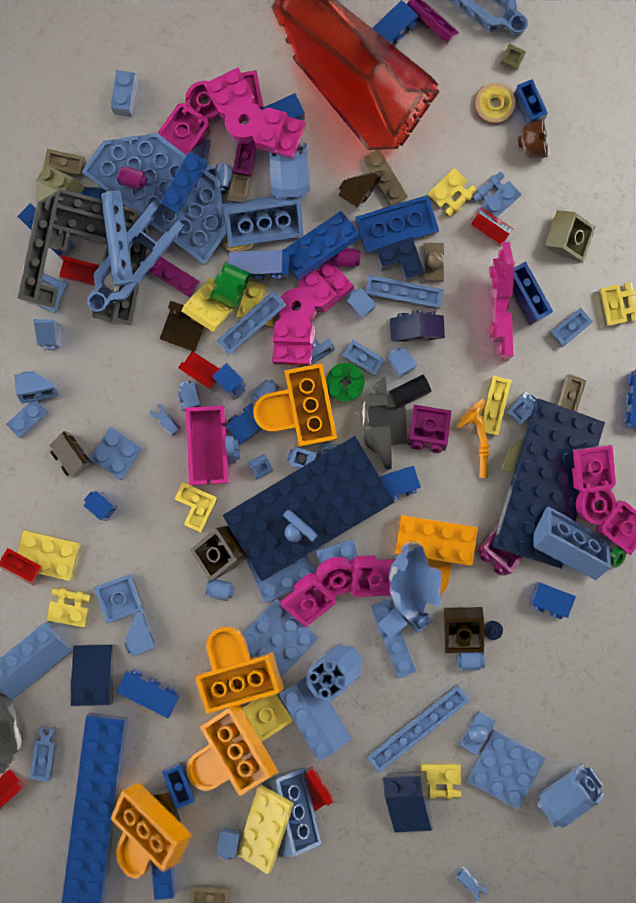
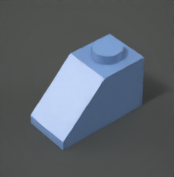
[34,319,60,351]
[387,347,417,379]
[14,371,59,404]
[124,611,156,657]

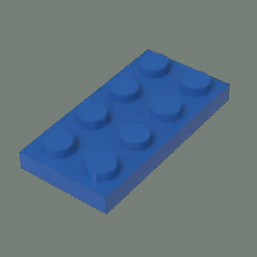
[355,195,439,254]
[284,211,362,280]

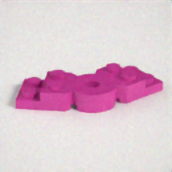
[204,68,306,159]
[158,70,264,155]
[489,242,515,361]
[272,260,355,366]
[572,445,636,555]
[280,556,395,627]

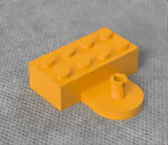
[253,363,337,448]
[394,515,478,595]
[195,626,284,714]
[187,704,279,796]
[111,783,192,878]

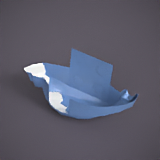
[389,542,441,627]

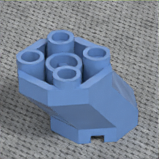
[269,143,310,200]
[306,644,363,700]
[538,764,604,828]

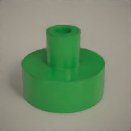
[610,547,626,568]

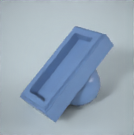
[300,338,335,367]
[283,510,318,542]
[459,711,496,755]

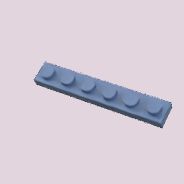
[367,685,470,773]

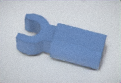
[150,404,181,437]
[455,868,488,902]

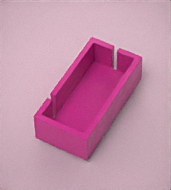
[185,406,230,486]

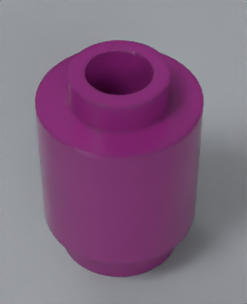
[117,166,148,190]
[332,248,360,268]

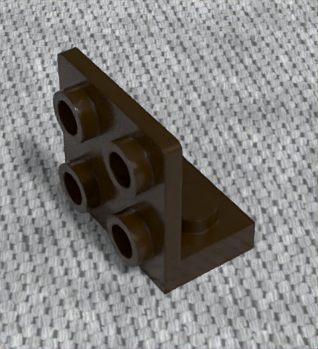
[160,300,205,352]

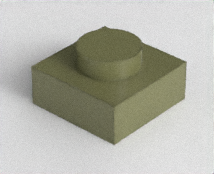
[500,44,526,70]

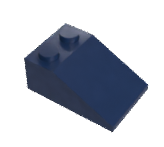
[71,644,113,706]
[383,771,433,832]

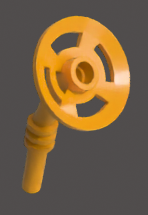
[456,399,490,478]

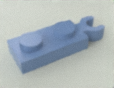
[29,726,55,782]

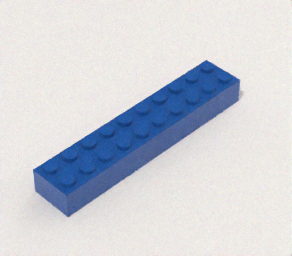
[61,713,128,903]

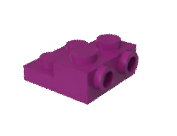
[408,405,452,453]
[476,523,523,576]

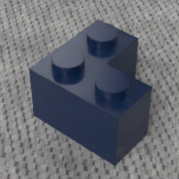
[375,237,425,282]
[390,310,445,342]

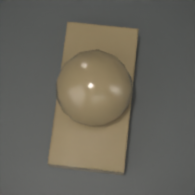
[227,174,251,203]
[424,243,444,282]

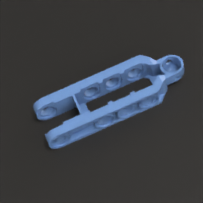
[449,0,528,36]
[87,201,185,313]

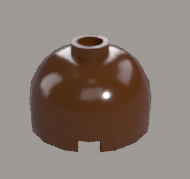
[518,119,548,159]

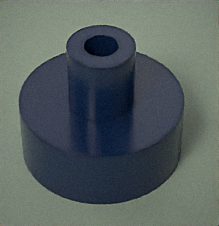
[484,620,503,640]

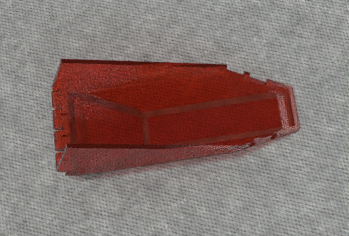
[272,0,440,150]

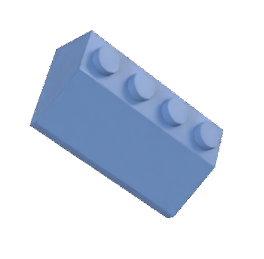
[222,196,304,247]
[534,506,611,580]
[0,621,73,700]
[279,675,352,762]
[262,768,322,857]

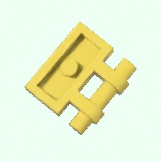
[427,168,477,217]
[599,282,636,326]
[46,587,91,627]
[421,763,461,800]

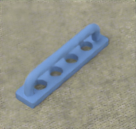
[101,190,134,286]

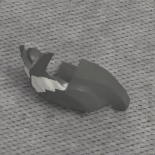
[362,377,408,469]
[0,694,23,775]

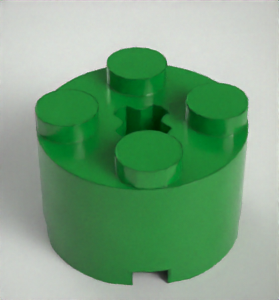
[210,262,250,308]
[326,363,365,403]

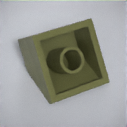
[36,165,84,205]
[545,210,595,262]

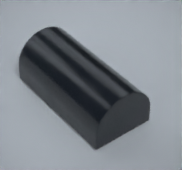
[389,374,432,409]

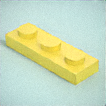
[482,375,512,436]

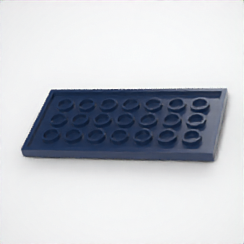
[492,399,605,569]
[222,436,395,582]

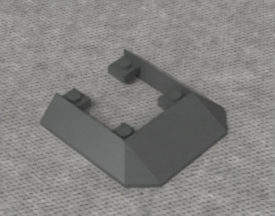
[17,189,150,326]

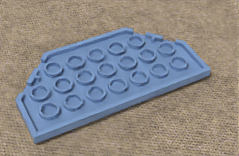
[82,133,226,265]

